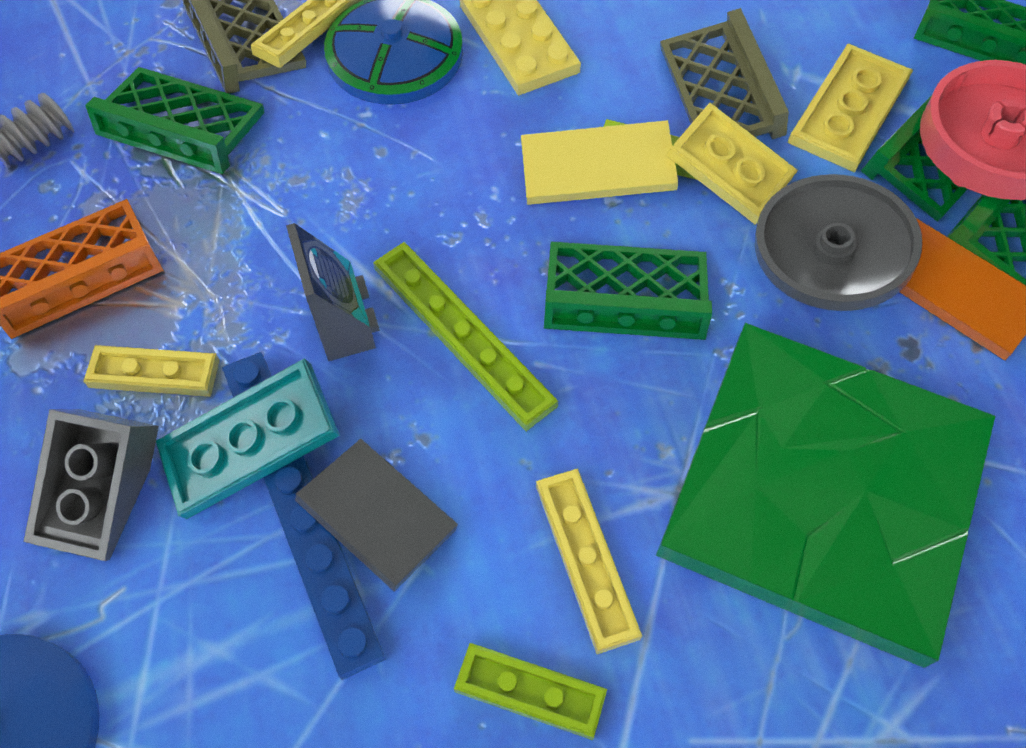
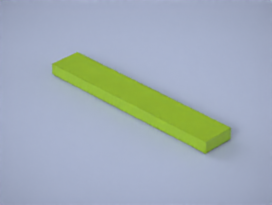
[373,242,558,431]

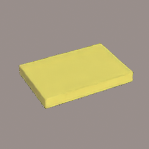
[666,102,798,225]

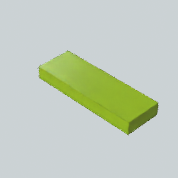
[454,643,607,740]

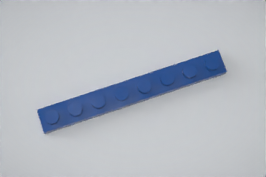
[222,352,386,680]

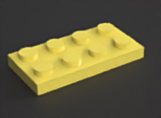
[460,0,581,96]

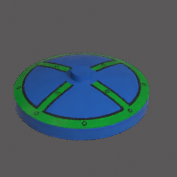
[324,0,463,105]

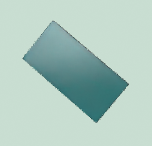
[156,358,340,519]

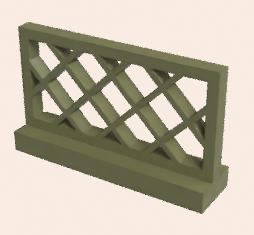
[182,0,306,94]
[660,8,789,139]

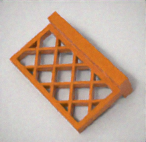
[0,199,164,339]

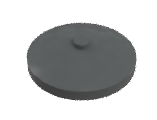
[755,174,922,311]

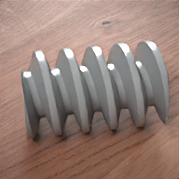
[0,93,74,169]

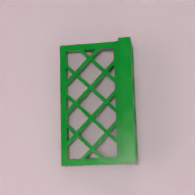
[914,0,1026,64]
[85,67,265,175]
[861,95,967,222]
[946,194,1026,285]
[544,242,712,340]

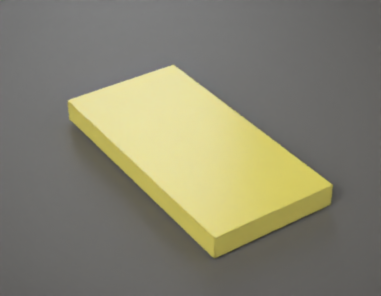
[787,44,913,173]
[521,120,678,205]

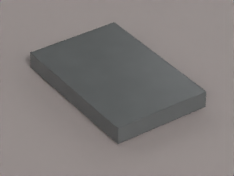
[295,439,458,592]

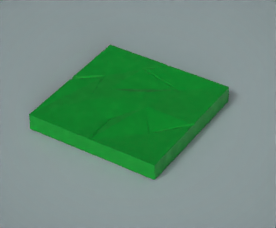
[656,323,995,668]

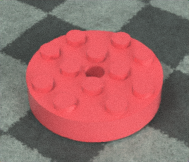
[920,60,1026,200]

